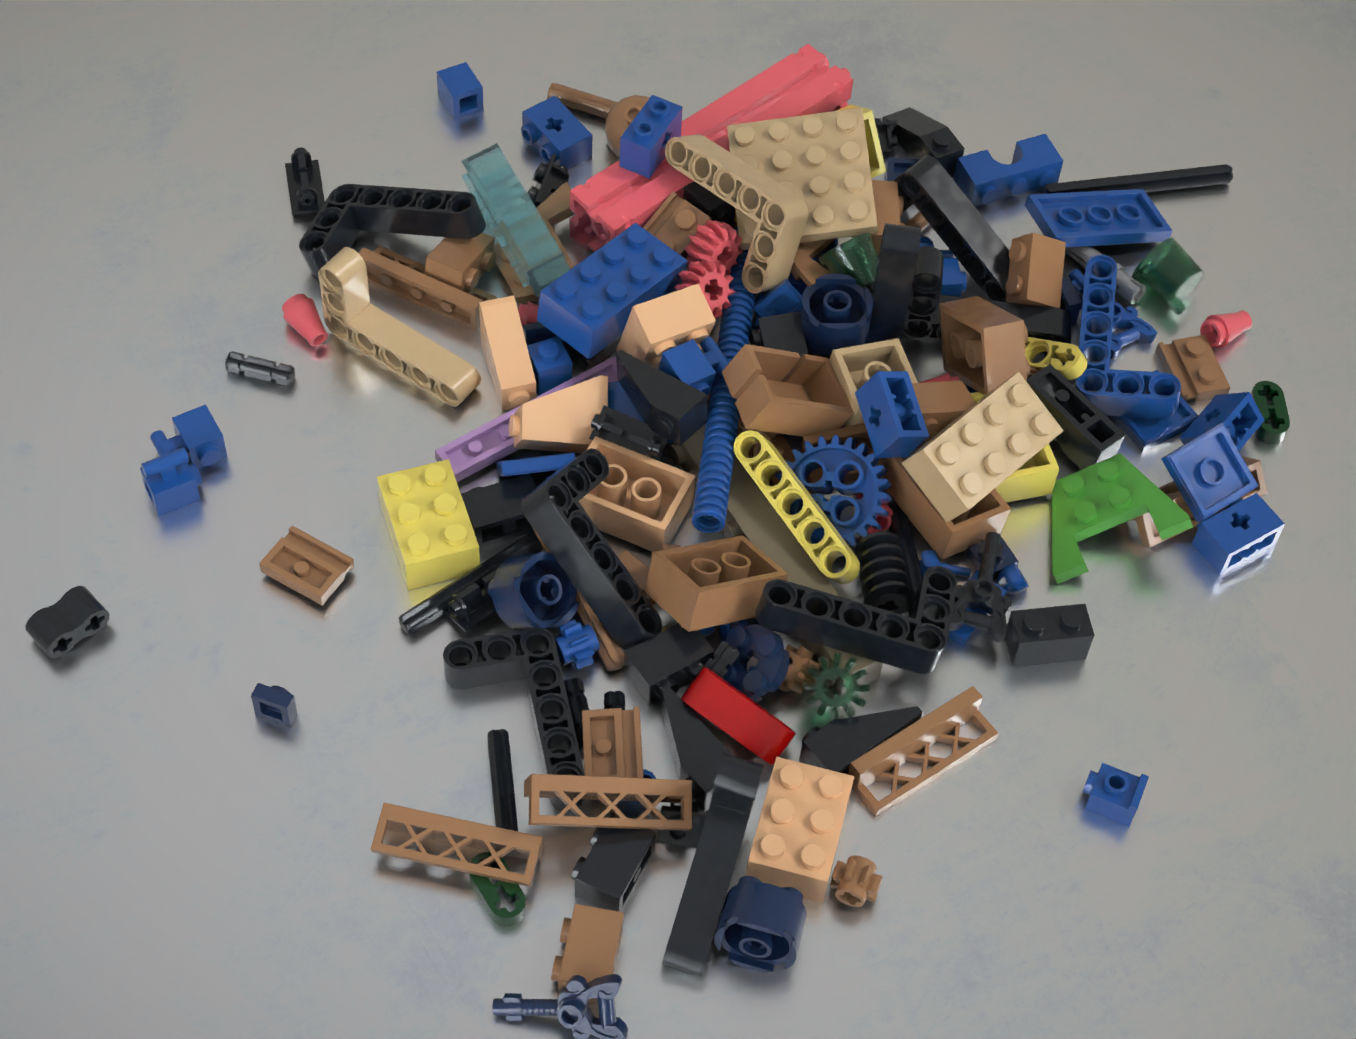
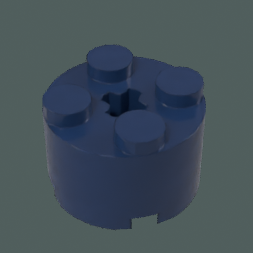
[800,274,873,355]
[488,552,579,630]
[714,876,807,972]

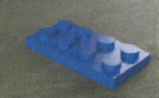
[1025,189,1173,247]

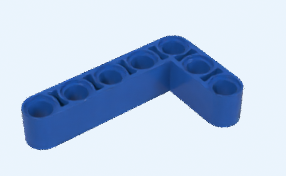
[1076,255,1181,419]

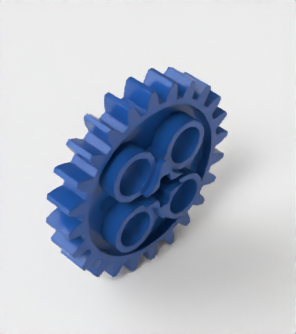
[775,435,892,548]

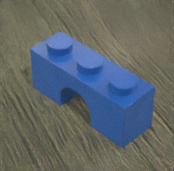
[953,133,1064,207]

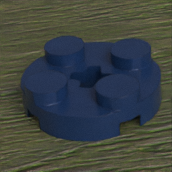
[723,624,790,702]

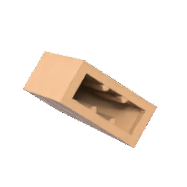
[479,295,536,411]
[508,375,608,453]

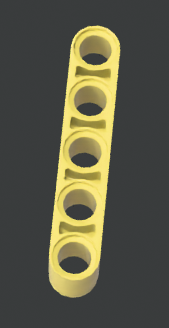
[734,430,860,584]

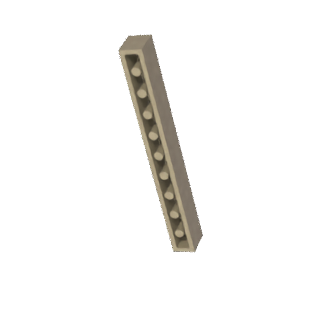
[666,410,883,697]

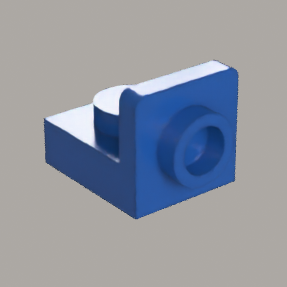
[753,278,802,319]

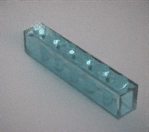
[462,143,570,297]

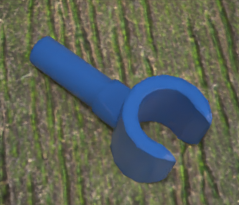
[919,550,971,577]

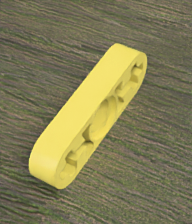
[1025,337,1087,380]

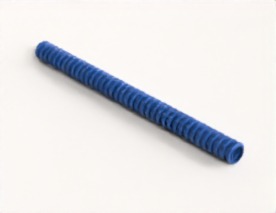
[692,226,756,534]

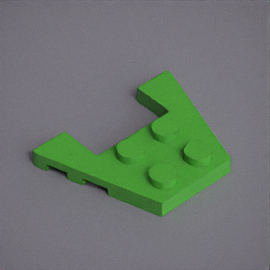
[1052,453,1193,584]

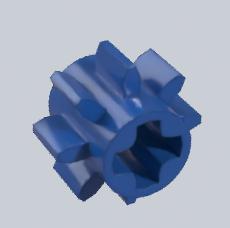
[554,619,600,670]

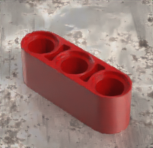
[681,667,796,766]

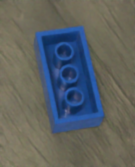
[537,223,688,359]

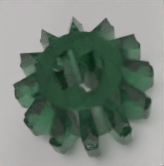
[803,653,871,720]

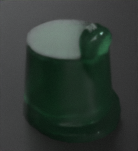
[818,233,879,289]
[1132,237,1204,315]

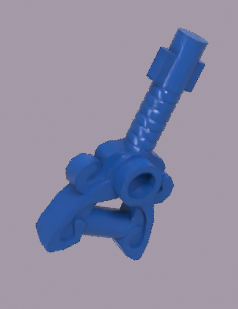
[1068,269,1157,359]

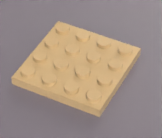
[727,108,878,250]

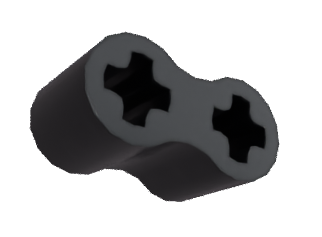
[25,586,110,659]

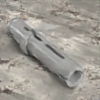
[1065,246,1146,304]

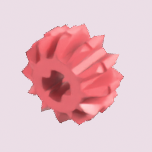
[684,219,743,275]
[674,260,736,318]

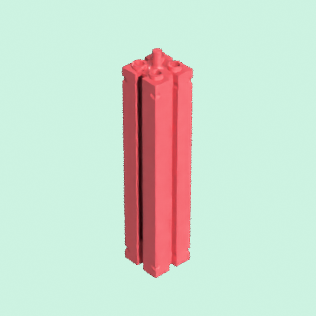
[569,44,854,252]

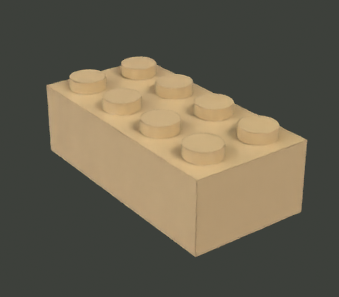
[902,372,1063,523]

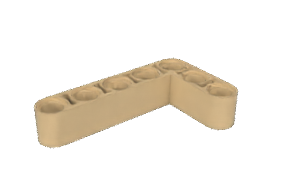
[665,134,808,294]
[318,247,481,407]

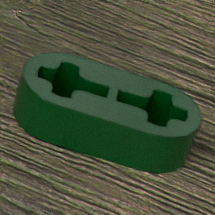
[1251,381,1290,444]
[469,852,526,927]

